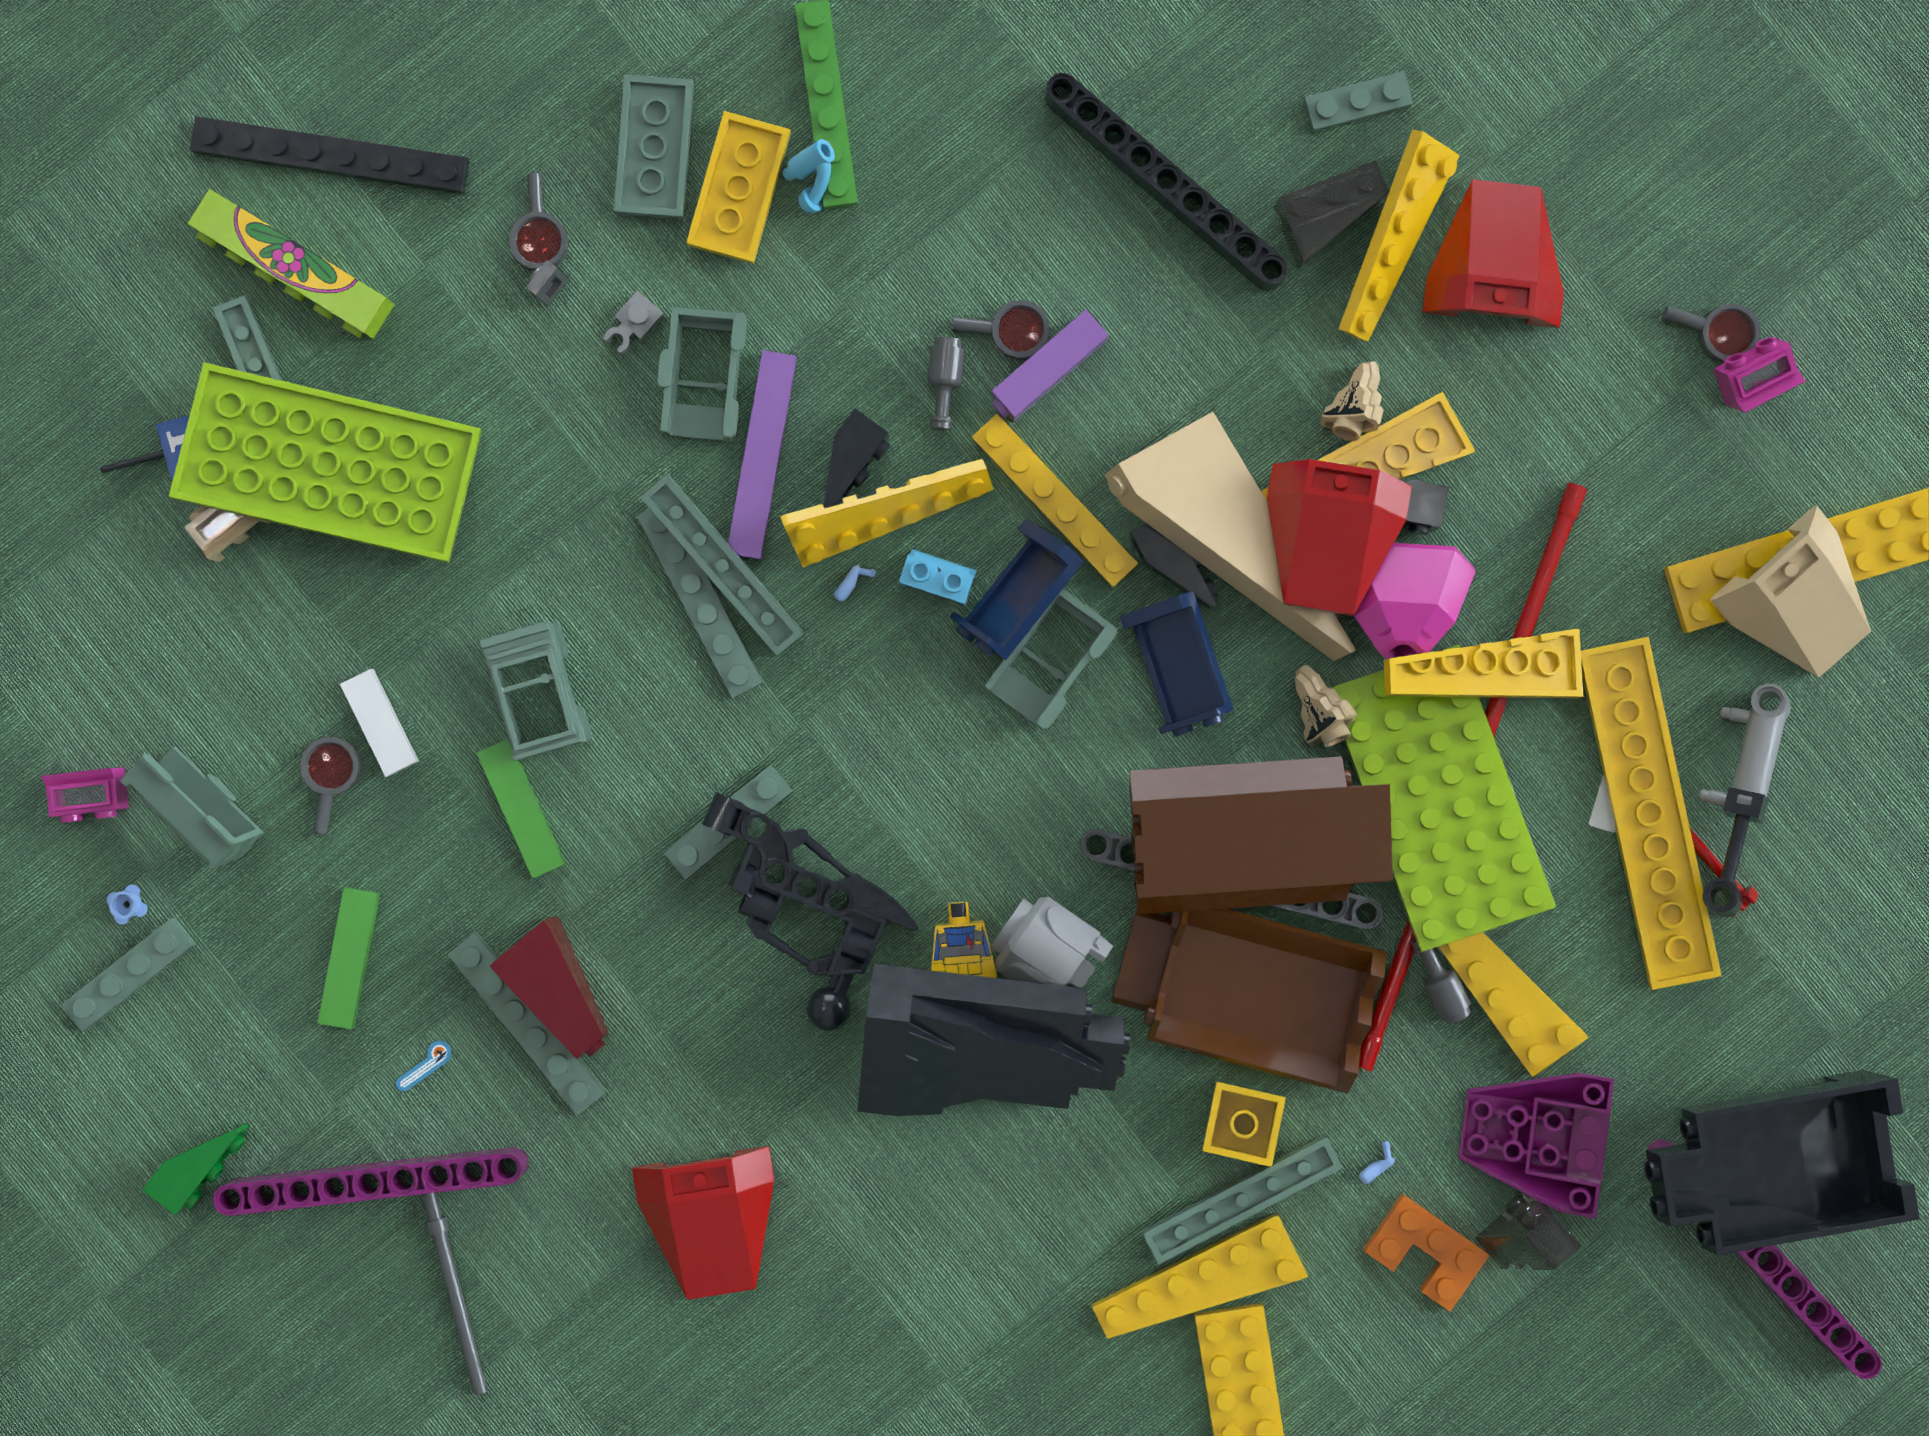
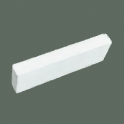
[340,669,419,777]

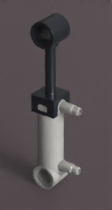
[1699,684,1791,917]

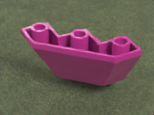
[1354,543,1476,660]

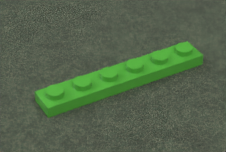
[795,0,858,210]

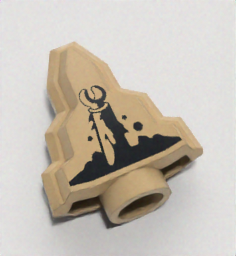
[1320,361,1384,441]
[1295,665,1358,747]

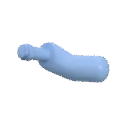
[834,564,876,601]
[1359,1141,1395,1184]

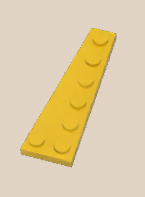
[1338,130,1459,342]
[780,459,994,567]
[1384,629,1583,699]
[1091,1213,1308,1339]

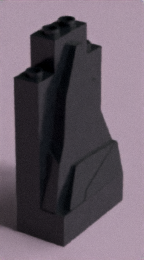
[857,964,1130,1116]
[1644,1070,1920,1255]

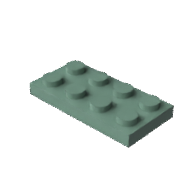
[614,74,694,220]

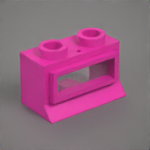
[1713,337,1806,413]
[41,768,129,823]

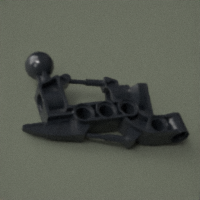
[702,792,919,1031]

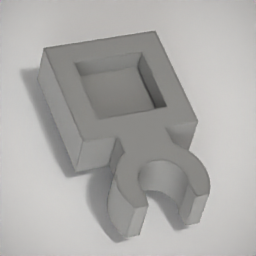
[604,290,665,355]

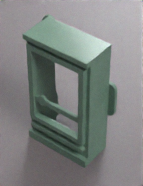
[657,307,747,442]
[984,589,1117,729]
[479,621,592,761]
[120,746,264,870]

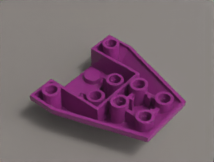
[1459,1072,1614,1219]

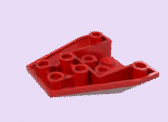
[1422,179,1564,328]
[1267,459,1412,616]
[632,1146,775,1300]

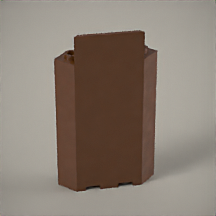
[1129,756,1393,915]
[1111,908,1386,1094]

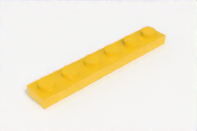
[972,413,1138,588]

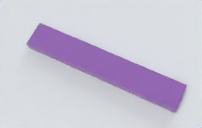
[728,350,797,560]

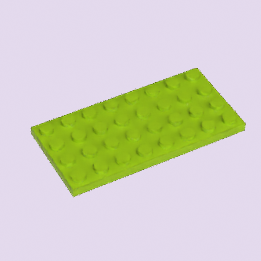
[169,362,482,563]
[1331,645,1556,952]

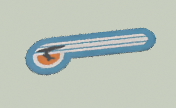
[396,1041,451,1091]

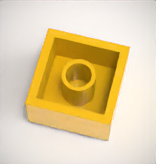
[1202,1082,1286,1167]

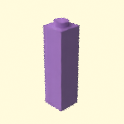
[991,309,1109,422]

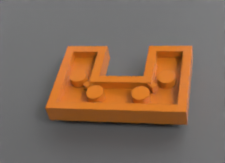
[1363,1193,1490,1312]

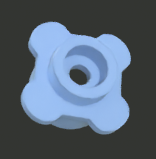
[107,884,148,924]

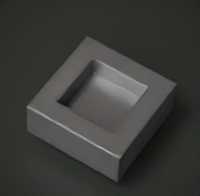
[526,260,569,306]

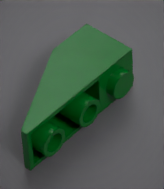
[142,1124,250,1215]

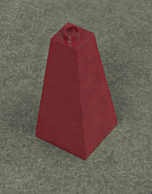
[489,915,609,1059]

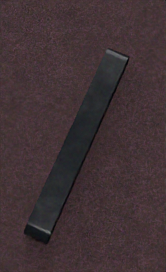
[1045,72,1288,291]

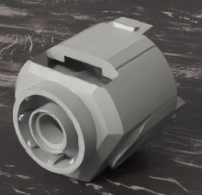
[990,897,1113,988]

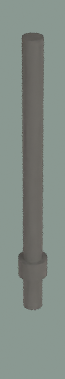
[422,1193,488,1395]

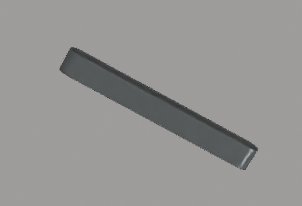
[1079,829,1383,929]

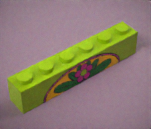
[188,189,395,339]

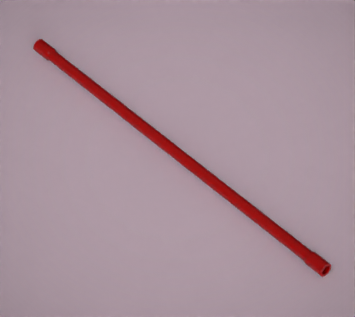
[1359,483,1588,1071]

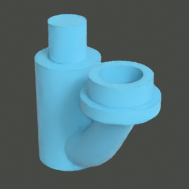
[783,139,835,213]

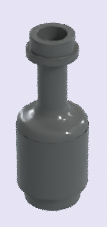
[928,337,965,430]
[1411,938,1471,1024]

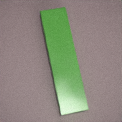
[476,739,566,879]
[318,887,380,1030]

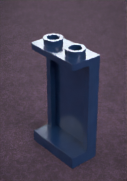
[950,518,1084,660]
[1120,591,1234,737]

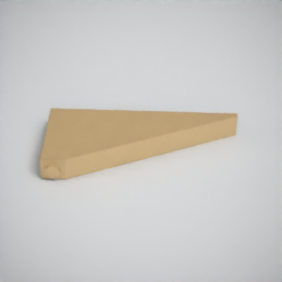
[1104,412,1356,661]

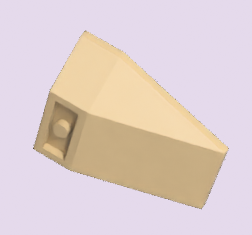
[1709,506,1871,677]

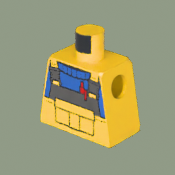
[931,902,997,978]

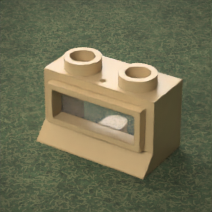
[184,506,269,562]

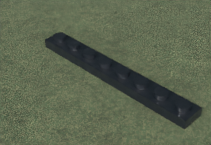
[190,116,470,194]

